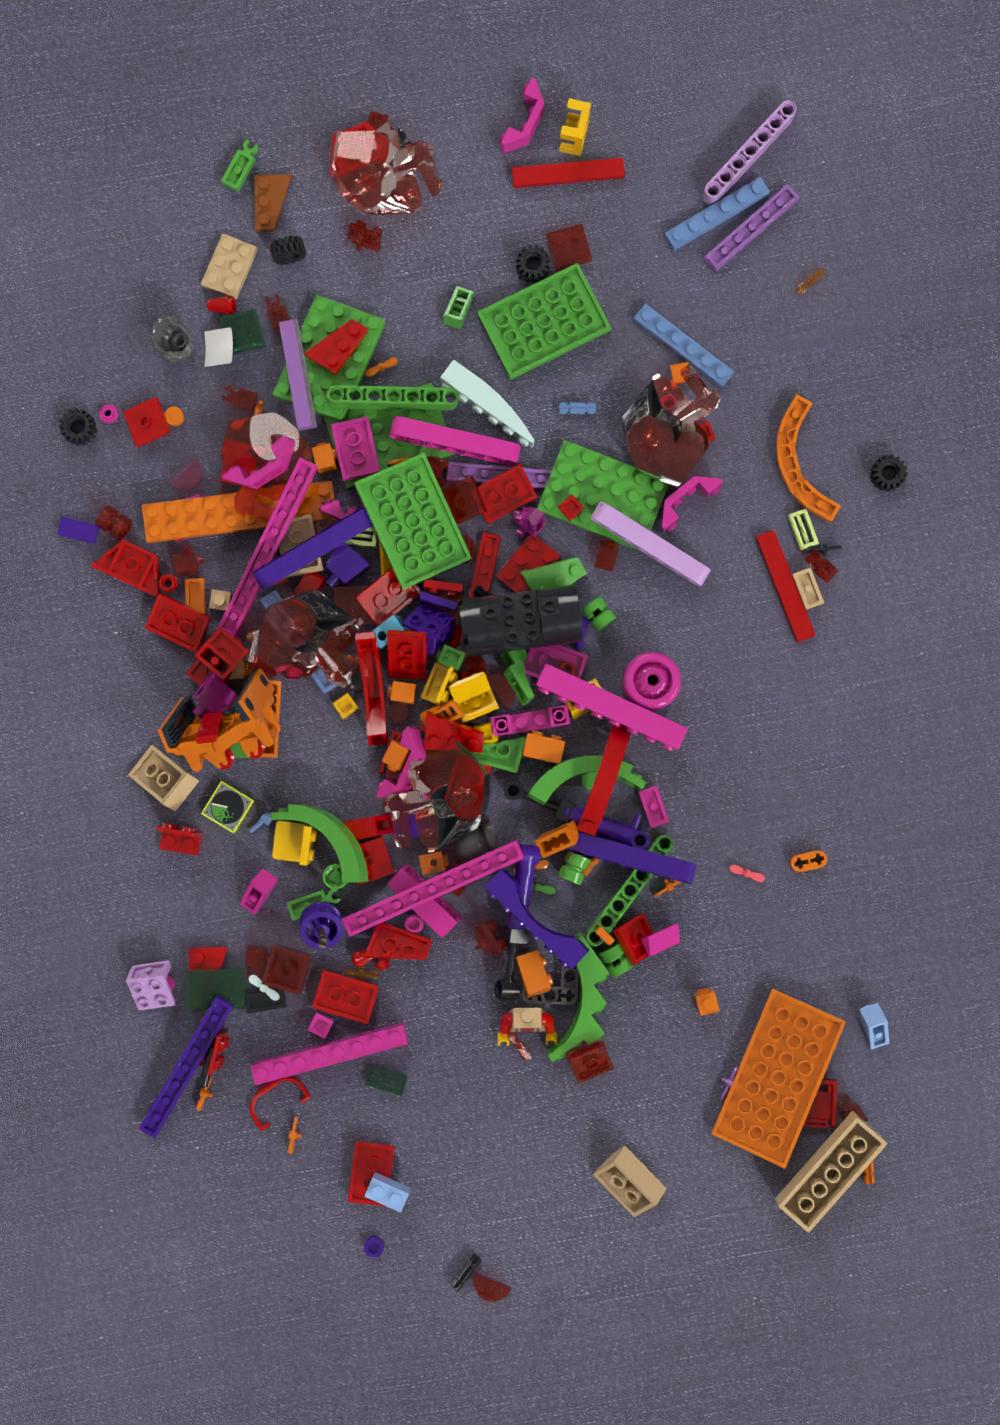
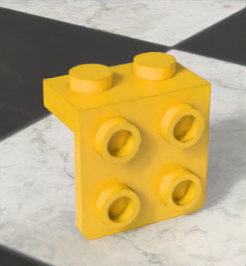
[421,662,458,705]
[449,672,499,723]
[272,821,317,866]

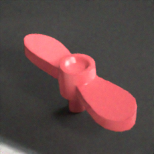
[729,865,765,882]

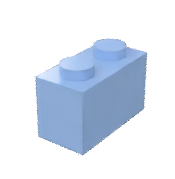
[365,1172,411,1213]

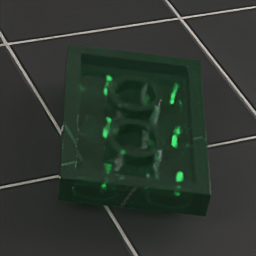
[185,968,245,1010]

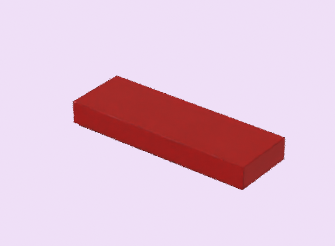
[196,711,225,744]

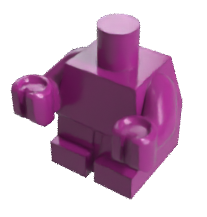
[513,507,545,538]

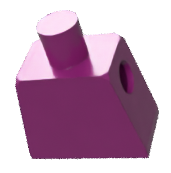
[192,671,238,719]

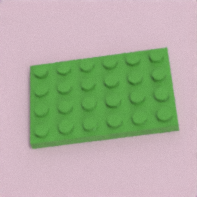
[477,263,612,380]
[273,295,386,422]
[324,383,455,489]
[537,440,669,552]
[353,453,472,590]

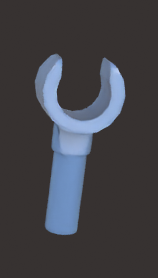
[249,813,273,833]

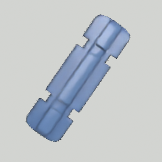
[559,402,596,414]

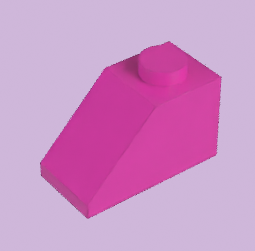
[240,868,278,915]

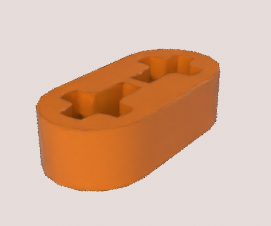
[789,851,827,872]

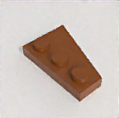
[254,174,293,233]

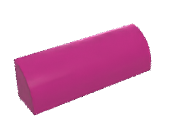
[387,864,462,938]

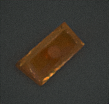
[230,659,255,682]

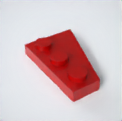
[304,319,369,376]
[425,711,484,753]
[364,922,433,960]
[189,947,229,1007]

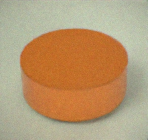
[165,407,185,427]

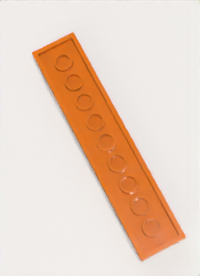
[142,481,335,543]

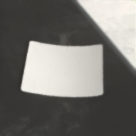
[204,327,233,367]

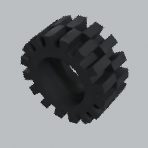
[270,235,307,265]
[516,245,550,283]
[59,408,97,446]
[870,454,908,492]

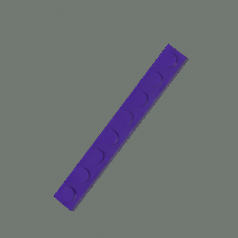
[139,995,234,1138]

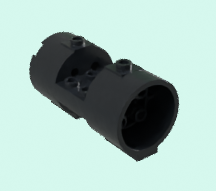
[458,584,582,658]

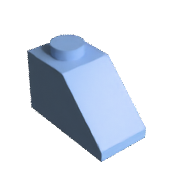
[859,1003,889,1050]

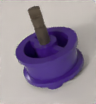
[299,902,343,949]

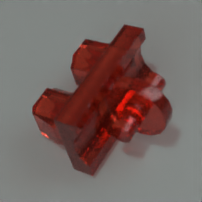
[348,219,382,252]
[474,920,509,957]

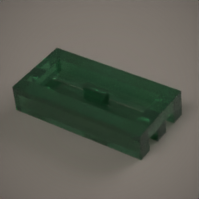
[364,1064,408,1096]

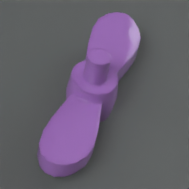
[721,1066,738,1101]

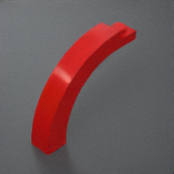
[355,632,388,746]
[577,724,631,836]

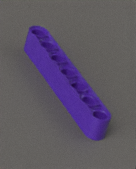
[252,506,372,590]
[565,832,697,884]

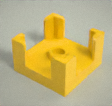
[559,98,591,156]

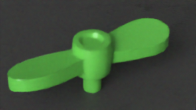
[532,883,555,895]

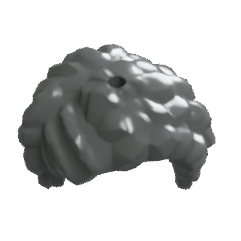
[151,315,193,362]

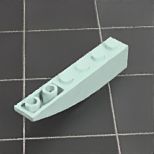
[440,360,534,448]

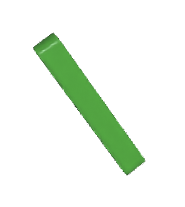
[327,385,459,411]
[585,835,674,946]

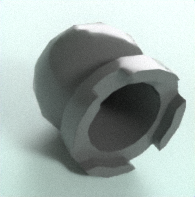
[453,817,500,862]

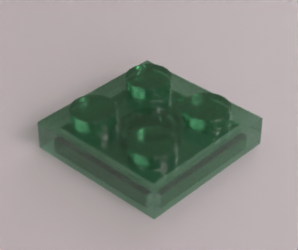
[220,308,266,355]

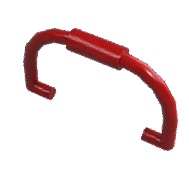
[250,1076,311,1131]

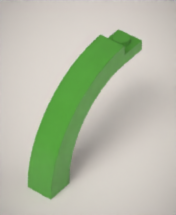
[527,755,647,805]
[271,804,368,882]

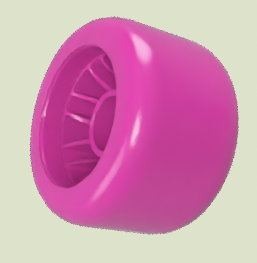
[621,652,681,711]

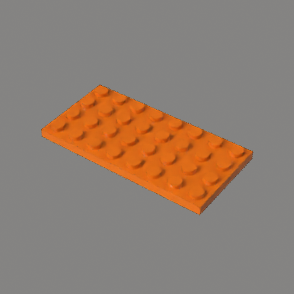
[711,988,846,1169]

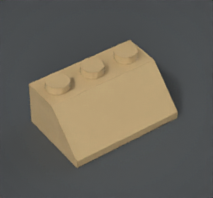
[593,1146,667,1217]

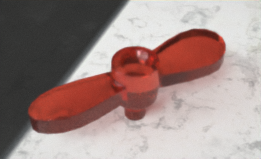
[508,1031,531,1061]

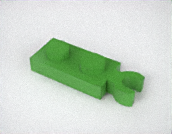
[221,139,259,193]
[287,889,342,921]

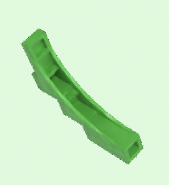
[546,932,609,1062]

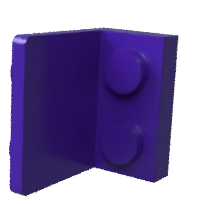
[402,602,455,655]

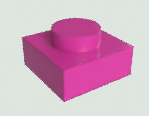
[308,1012,334,1039]

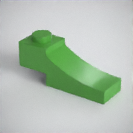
[500,650,534,706]

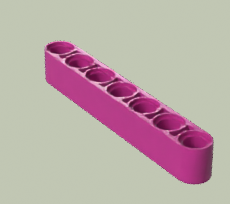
[390,416,521,466]

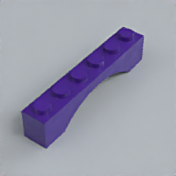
[485,868,589,969]

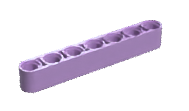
[703,100,797,205]
[590,501,711,587]

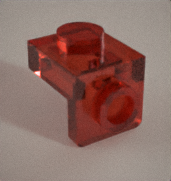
[594,540,619,572]

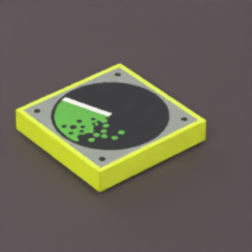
[201,781,255,834]

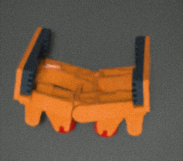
[158,669,281,772]

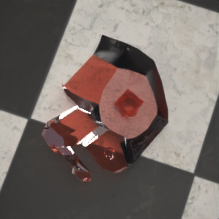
[622,364,721,486]
[255,590,364,688]
[384,739,490,853]

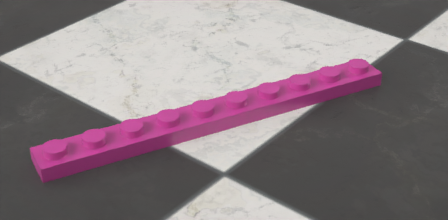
[217,457,319,638]
[342,840,525,937]

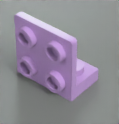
[126,960,176,1010]

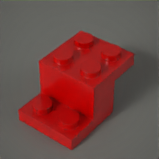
[185,627,250,686]

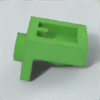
[435,644,465,672]

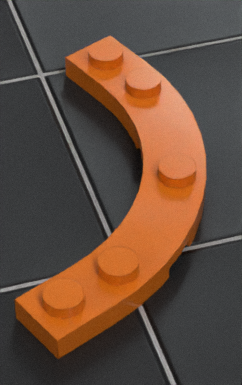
[776,394,841,523]

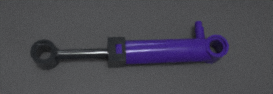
[504,781,650,849]
[494,844,540,999]

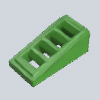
[444,286,474,329]

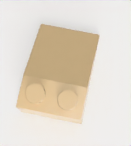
[128,745,199,812]

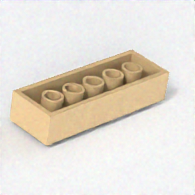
[775,1111,888,1233]

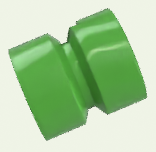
[581,596,617,632]
[558,851,591,885]
[323,863,349,889]
[599,942,634,978]

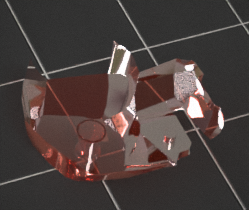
[332,122,443,215]
[221,412,313,522]

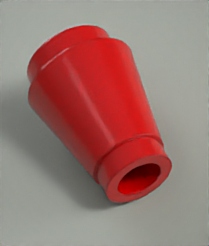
[207,295,236,315]

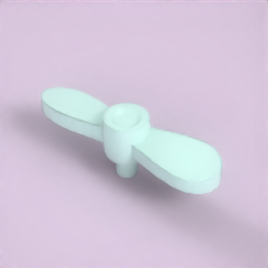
[249,975,280,1000]

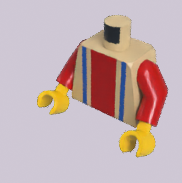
[497,1008,557,1046]

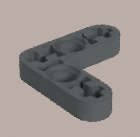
[521,964,579,1005]

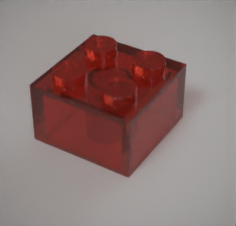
[262,944,313,995]

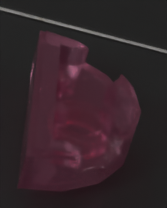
[168,458,203,490]

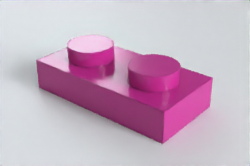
[638,786,669,828]

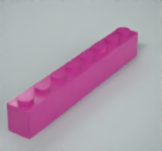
[535,664,688,752]
[251,1022,409,1085]

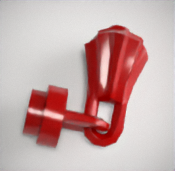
[351,950,390,972]

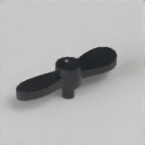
[398,128,416,160]
[806,544,842,557]

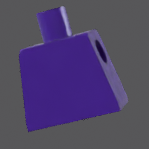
[325,542,371,588]

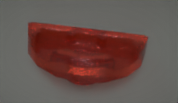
[487,674,515,709]
[473,1273,511,1302]

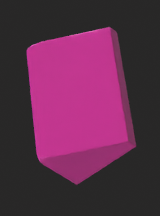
[641,923,680,957]

